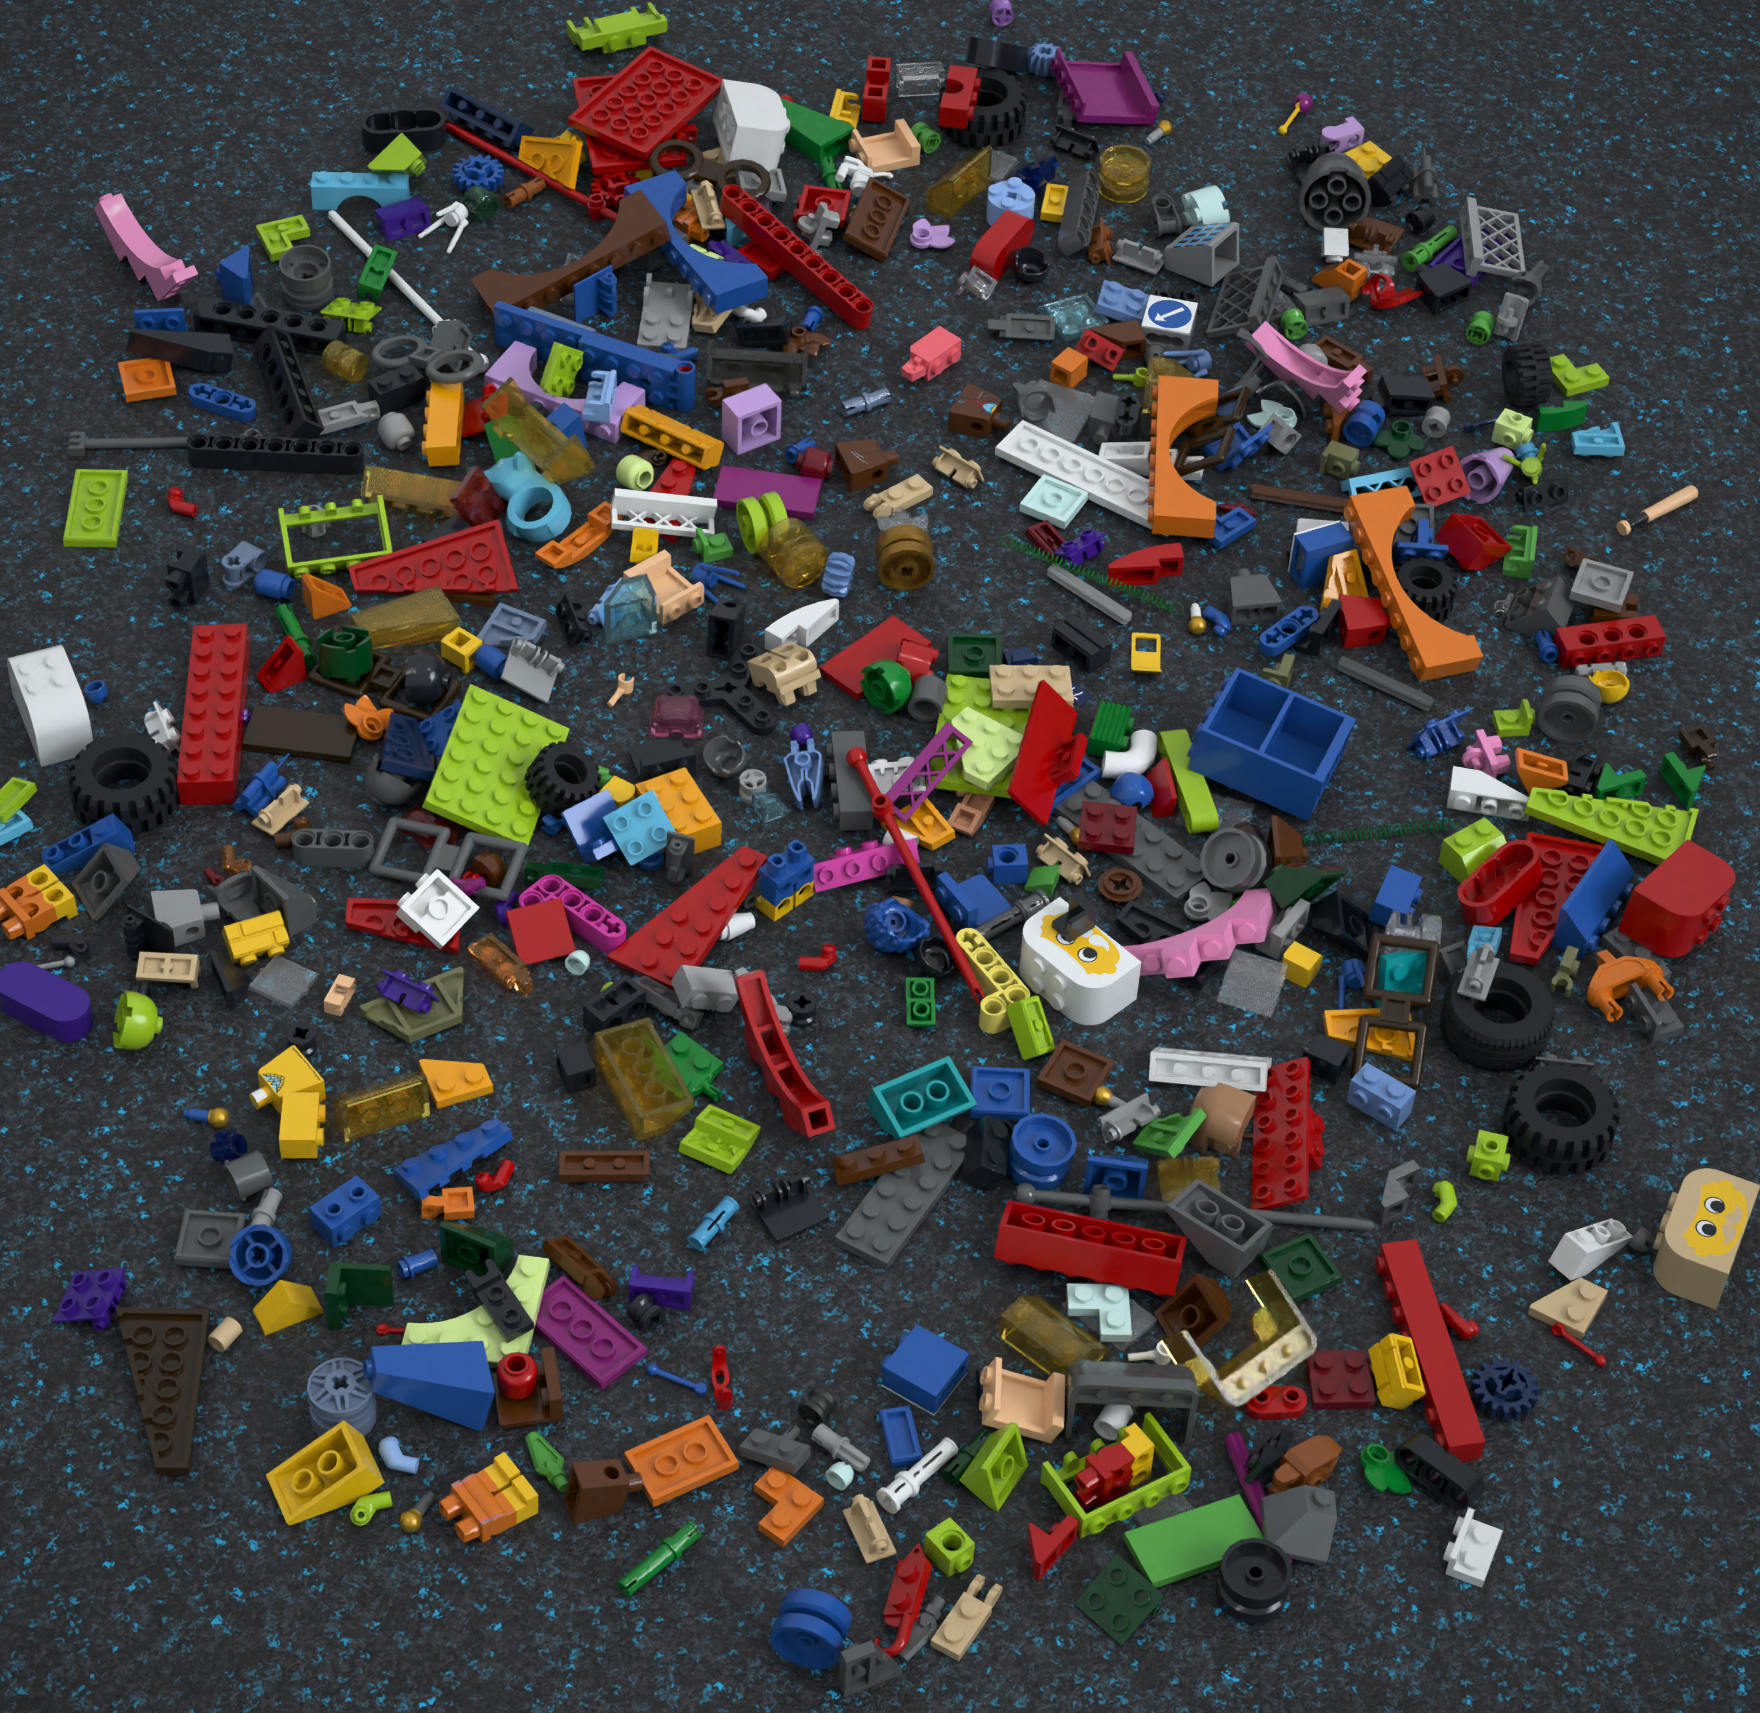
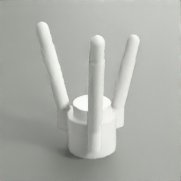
[418,201,468,254]

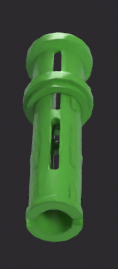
[1401,225,1458,272]

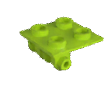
[321,298,382,334]

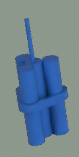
[233,753,290,818]

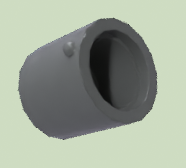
[908,675,948,722]
[222,1150,273,1201]

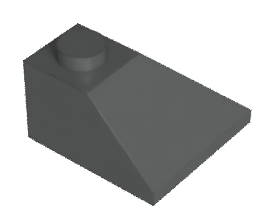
[72,843,140,922]
[251,865,318,938]
[1260,1485,1337,1566]

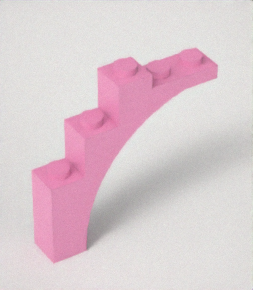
[1244,321,1367,414]
[1122,888,1277,978]

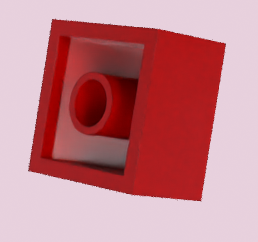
[1435,513,1513,571]

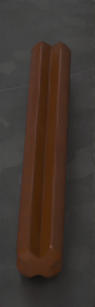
[1250,484,1349,514]

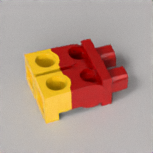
[1073,1423,1155,1511]

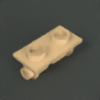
[690,180,725,230]
[932,445,984,489]
[251,784,309,836]
[1035,833,1091,884]
[842,1494,897,1564]

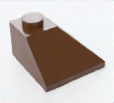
[1266,815,1307,877]
[1154,1273,1231,1361]

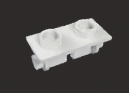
[144,701,181,753]

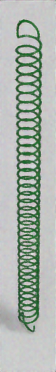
[1001,535,1184,615]
[1301,819,1460,846]

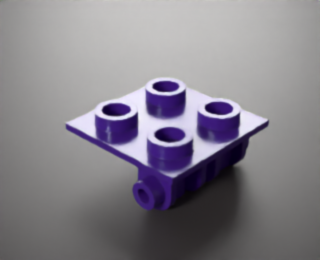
[53,1267,127,1331]

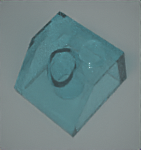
[604,573,657,644]

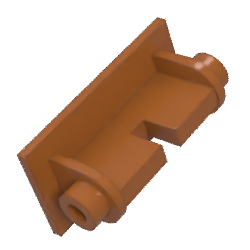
[1088,217,1114,265]

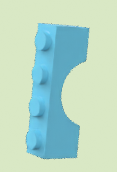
[311,171,410,210]

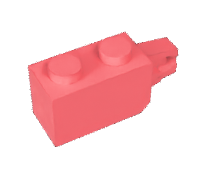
[901,326,962,382]

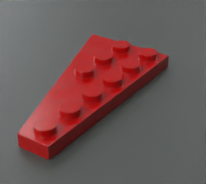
[348,519,520,594]
[1508,832,1604,966]

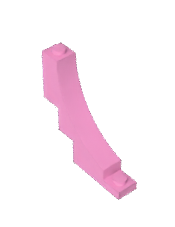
[94,193,198,302]

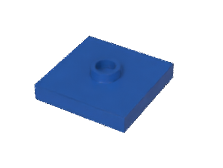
[970,1066,1030,1121]

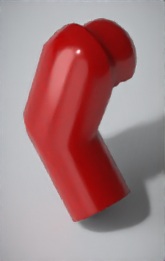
[798,944,838,971]
[1439,1303,1479,1340]

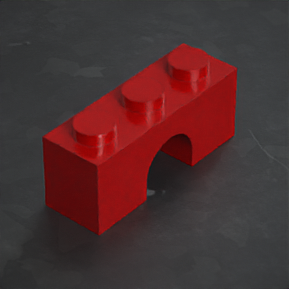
[862,56,891,122]
[939,65,981,129]

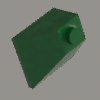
[439,1221,513,1277]

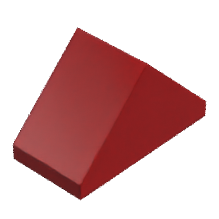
[256,635,306,693]

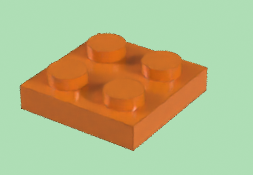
[118,358,177,402]

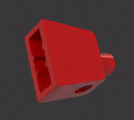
[1338,595,1393,648]

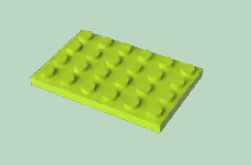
[926,674,1031,798]
[422,684,570,846]

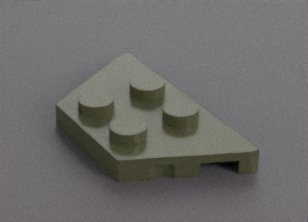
[360,966,464,1043]

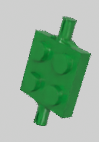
[640,1032,724,1106]

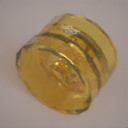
[1098,145,1151,203]

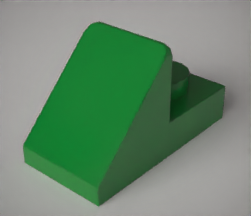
[1659,752,1706,810]
[1594,763,1647,800]

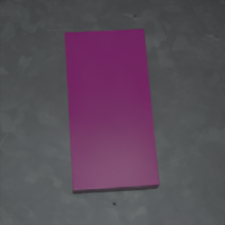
[713,465,822,520]
[534,1275,648,1390]

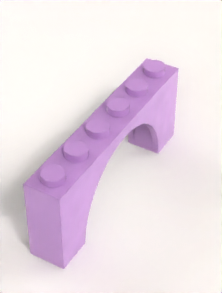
[484,341,645,444]

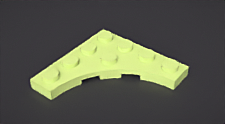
[402,1255,550,1368]

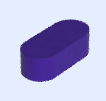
[0,962,93,1042]

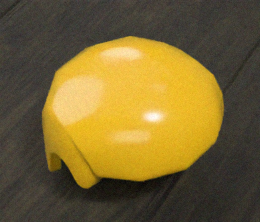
[1588,670,1630,704]

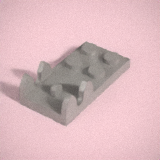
[637,273,695,353]

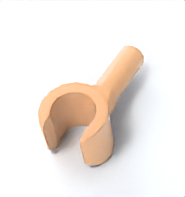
[607,673,634,707]

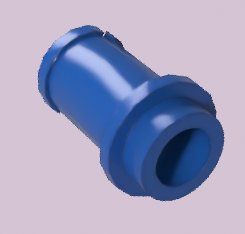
[799,306,823,332]
[784,436,816,464]
[1534,630,1559,662]
[397,1248,438,1279]

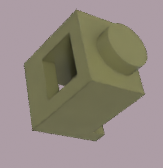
[1319,440,1361,480]

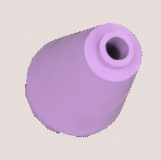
[1460,447,1515,504]

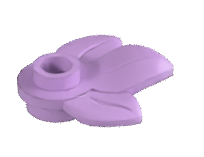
[910,218,955,249]

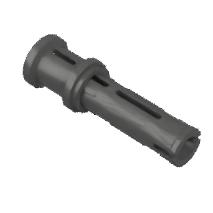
[973,889,1050,941]

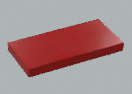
[819,615,932,701]

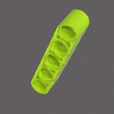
[1157,729,1219,834]

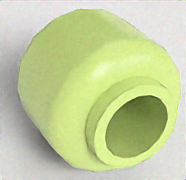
[616,455,654,491]

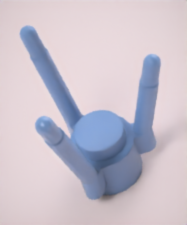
[1159,349,1212,378]

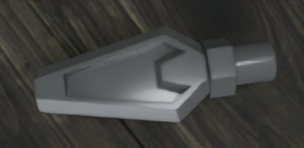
[895,1595,945,1662]

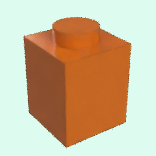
[1049,347,1088,391]

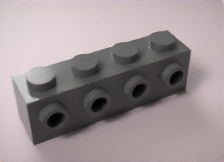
[826,731,873,831]

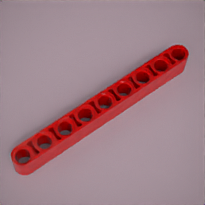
[720,184,874,330]

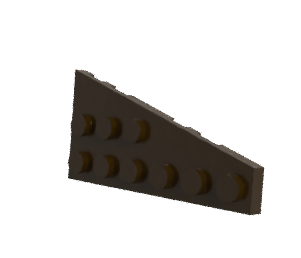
[116,1307,211,1475]

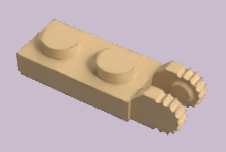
[863,474,933,521]
[930,1574,1003,1662]

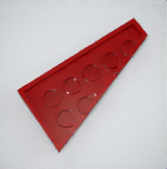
[607,846,768,992]

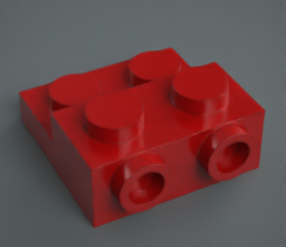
[793,185,851,230]

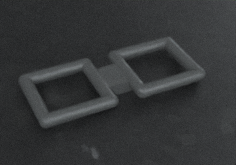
[368,817,528,901]

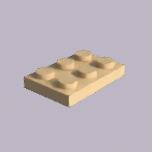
[989,665,1074,709]

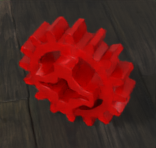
[591,172,641,210]

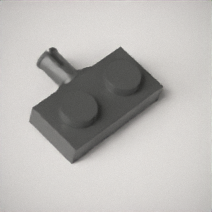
[739,1425,811,1474]

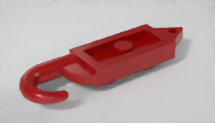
[873,1543,932,1657]

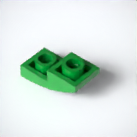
[1535,401,1588,432]
[905,977,936,1027]

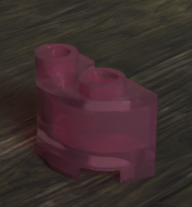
[649,695,704,738]

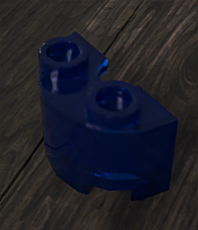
[1007,155,1058,193]

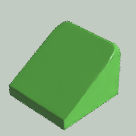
[1024,865,1061,897]

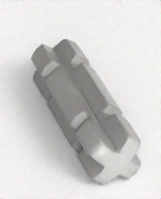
[1575,661,1627,680]

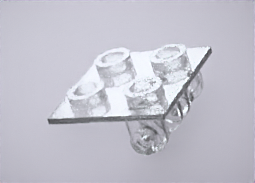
[1217,949,1289,1018]

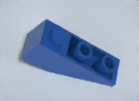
[41,813,135,874]

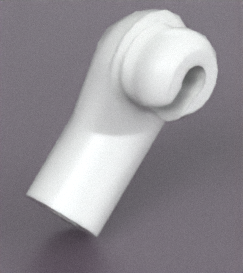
[731,305,767,323]

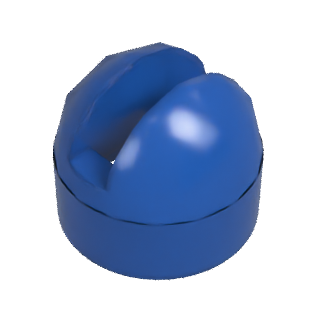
[84,680,108,704]

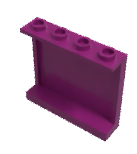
[1050,48,1160,125]

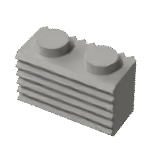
[671,965,738,1013]

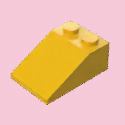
[266,1420,385,1525]

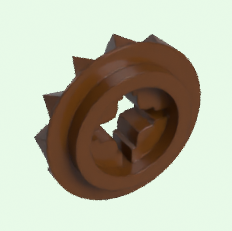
[1097,868,1142,906]

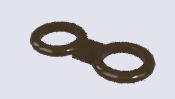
[648,139,771,201]

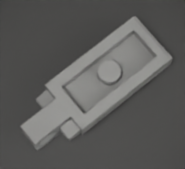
[318,400,380,435]

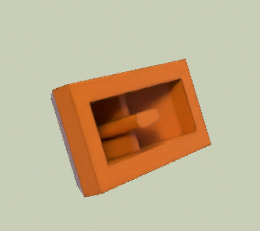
[301,572,352,620]
[1515,747,1569,794]

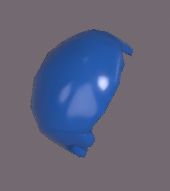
[1110,772,1154,808]

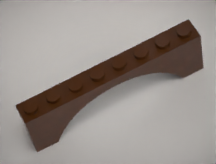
[470,189,672,320]

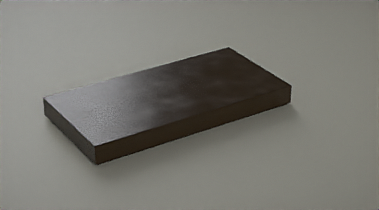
[242,705,359,763]

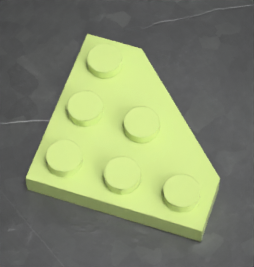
[951,707,1023,791]

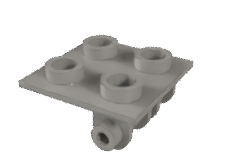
[501,638,565,704]

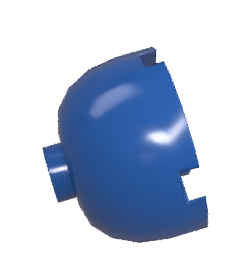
[228,1224,293,1286]

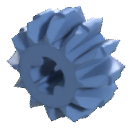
[1026,42,1063,78]
[822,552,855,597]

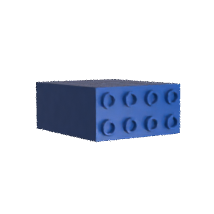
[1187,667,1356,821]

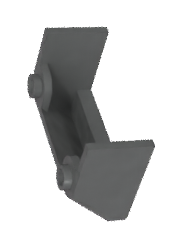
[1065,1359,1199,1444]

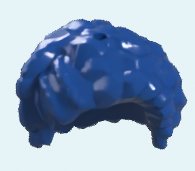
[864,898,930,954]

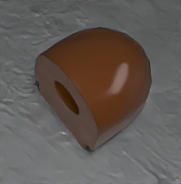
[470,851,507,888]

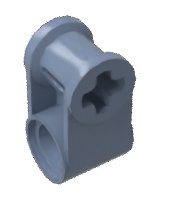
[221,541,268,588]

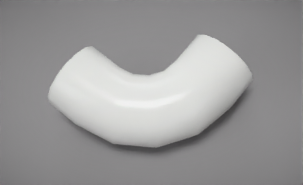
[1101,730,1157,779]

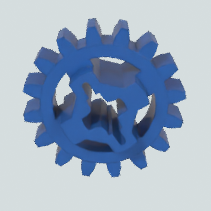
[453,154,504,195]

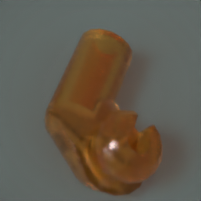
[221,845,252,875]

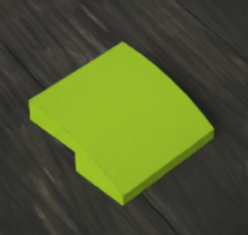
[678,1104,761,1174]

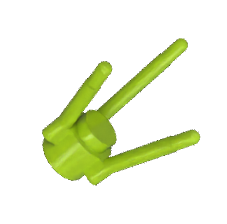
[1502,443,1546,484]

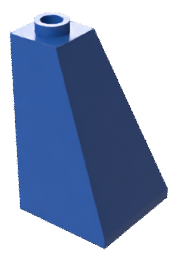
[363,1341,495,1430]

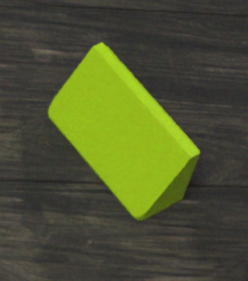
[1006,995,1056,1060]

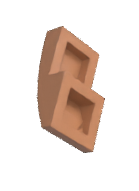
[948,793,995,837]

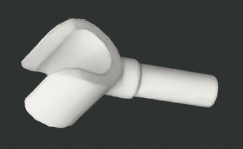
[1128,1341,1173,1365]

